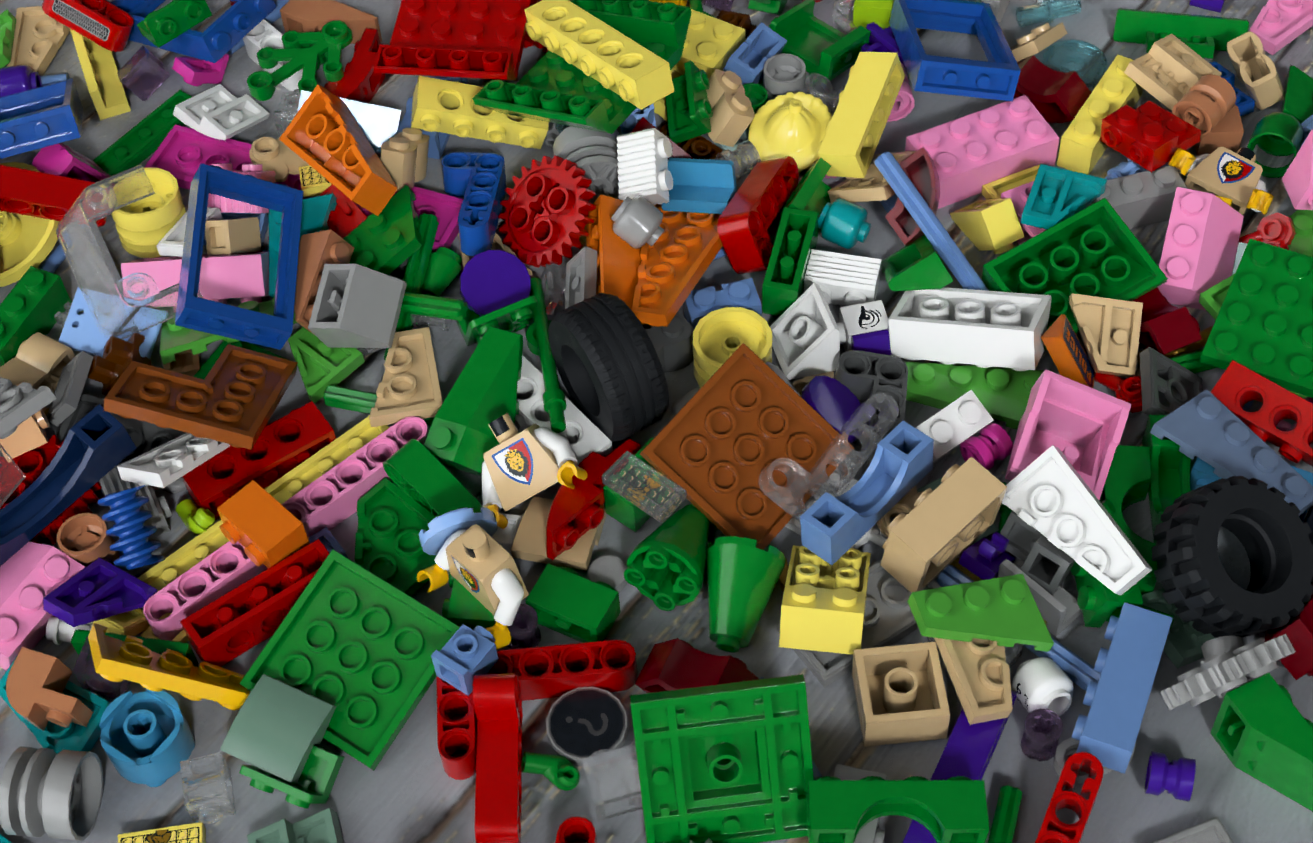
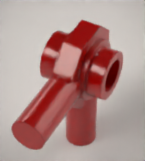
[1236,212,1296,253]
[1094,373,1142,413]

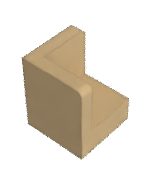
[205,217,262,255]

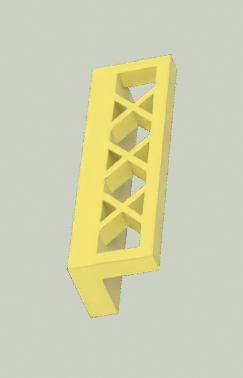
[70,29,131,120]

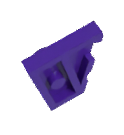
[43,557,157,627]

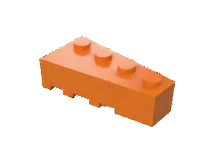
[279,84,398,216]

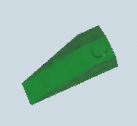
[424,326,523,477]

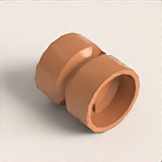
[1172,74,1237,138]
[57,513,121,568]

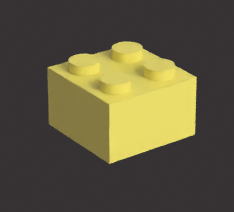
[676,9,746,79]

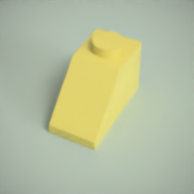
[950,198,1025,254]

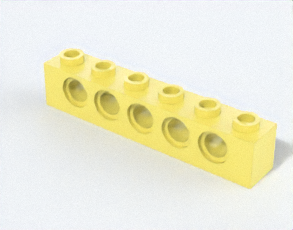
[524,0,675,110]

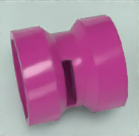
[960,423,1013,470]

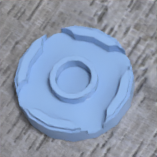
[419,507,497,555]

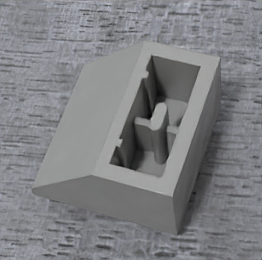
[308,264,407,348]

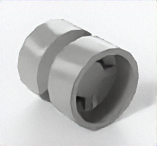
[763,53,806,101]

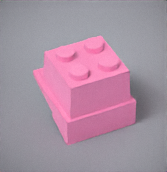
[1005,369,1131,500]

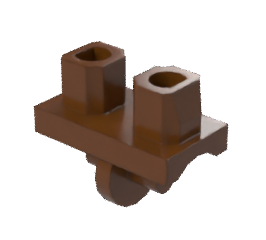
[87,333,152,396]

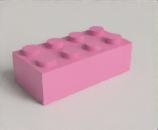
[905,95,1060,209]

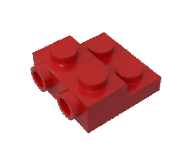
[1100,100,1201,172]

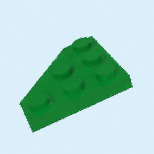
[354,477,436,597]

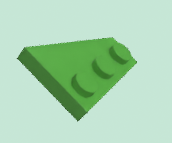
[907,574,1054,652]

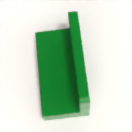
[776,158,832,229]

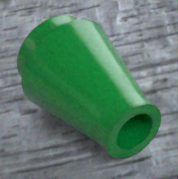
[421,247,462,297]

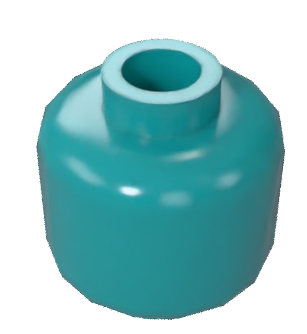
[818,198,872,249]

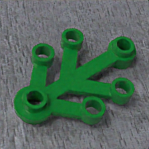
[247,21,353,101]

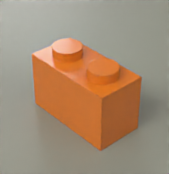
[217,480,310,568]

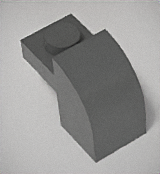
[1000,511,1075,595]

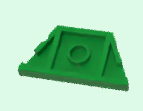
[343,185,422,275]

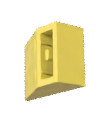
[779,545,871,655]

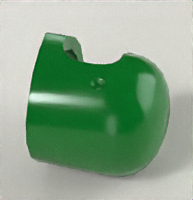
[1247,112,1304,178]

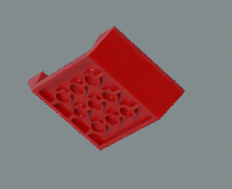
[373,0,534,80]

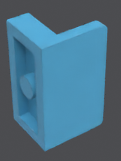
[662,158,737,214]

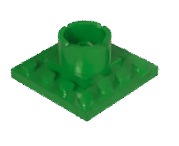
[630,674,814,843]

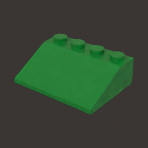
[982,198,1168,351]

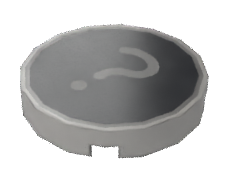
[546,687,628,766]

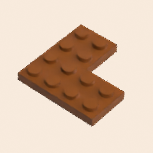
[103,344,298,450]

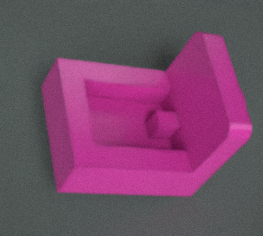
[172,53,229,86]

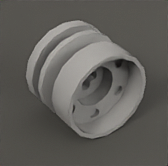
[552,126,620,204]
[0,746,103,841]

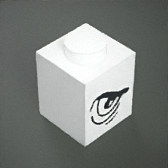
[836,300,890,352]

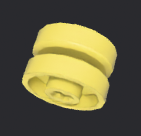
[692,307,772,387]

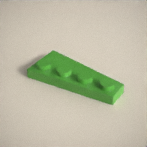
[906,362,1054,429]

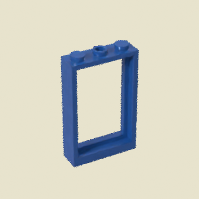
[111,0,277,63]
[889,0,1021,101]
[0,78,83,159]
[175,163,303,350]

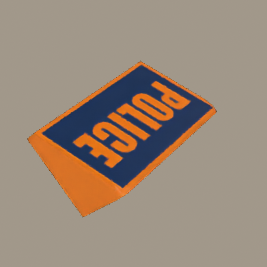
[1041,314,1095,388]

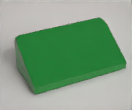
[1281,65,1313,123]

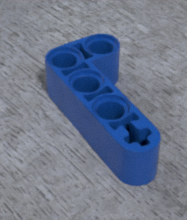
[441,152,507,256]

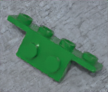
[1113,8,1249,59]

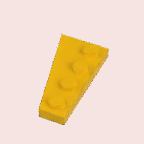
[88,623,251,710]

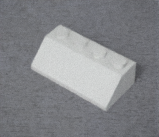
[888,287,1051,371]

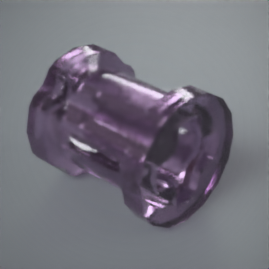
[507,604,541,650]
[1020,708,1063,762]

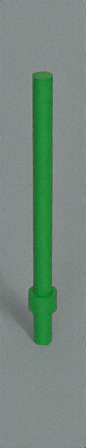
[530,277,566,433]

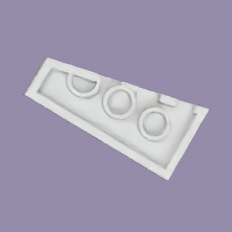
[117,433,231,488]
[1002,445,1152,596]

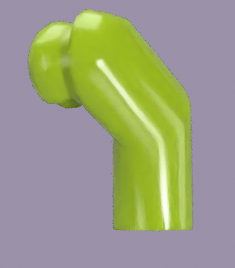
[175,499,215,534]

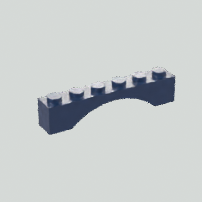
[0,404,137,566]

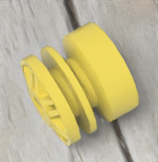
[106,167,186,258]

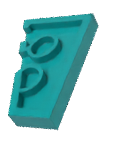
[269,193,337,299]

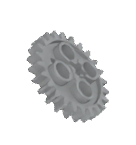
[1160,634,1296,710]

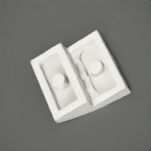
[173,84,270,141]

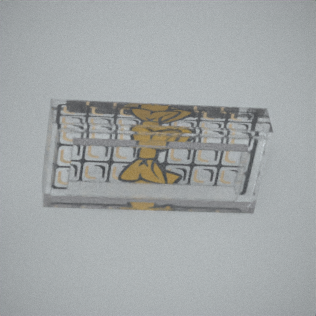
[602,451,687,524]

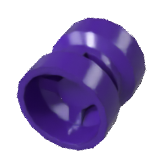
[1145,751,1196,802]

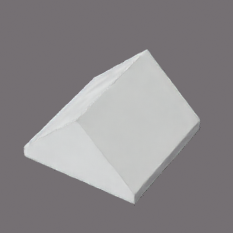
[770,283,840,380]

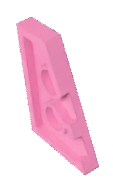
[1249,0,1313,55]

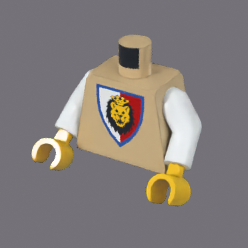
[1168,147,1274,216]
[481,413,588,529]
[417,524,529,650]

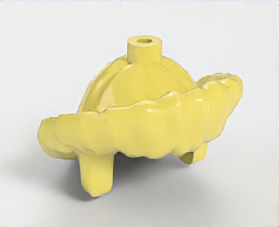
[748,91,832,173]

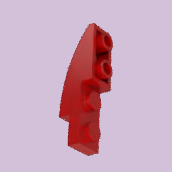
[323,28,385,103]
[546,439,641,560]

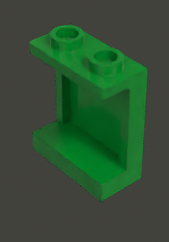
[769,0,871,83]

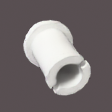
[46,617,93,645]

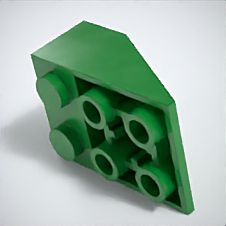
[1210,673,1313,812]

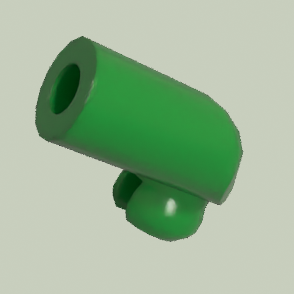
[521,751,580,791]

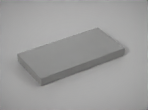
[777,559,941,688]

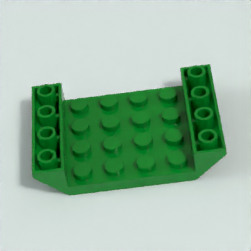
[473,0,692,134]

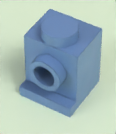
[431,624,499,696]

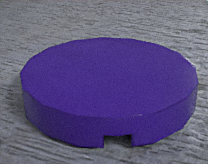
[460,250,531,317]
[801,375,867,443]

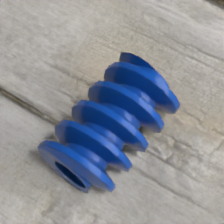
[98,485,165,570]

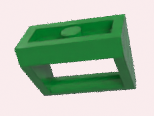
[881,234,953,291]

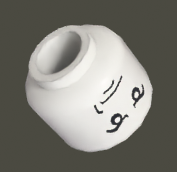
[1011,657,1074,719]

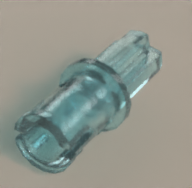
[1016,0,1082,28]

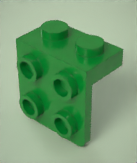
[455,296,538,346]

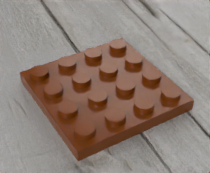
[640,343,854,550]

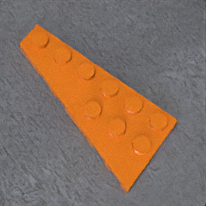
[632,204,723,327]

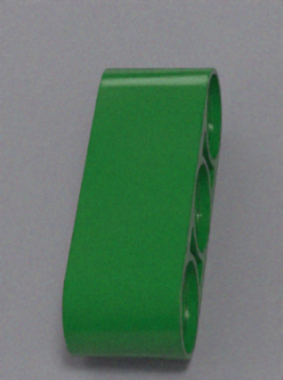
[383,439,483,517]

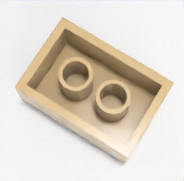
[880,456,1008,593]

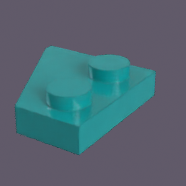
[1021,164,1107,229]

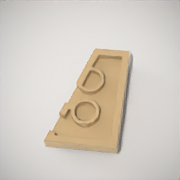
[7,6,70,76]
[369,327,443,427]
[934,638,1013,725]

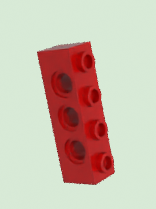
[1211,360,1313,466]
[182,401,336,521]
[180,539,330,667]

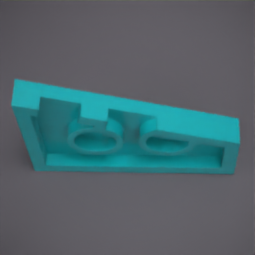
[0,658,111,754]

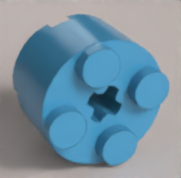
[99,688,195,787]

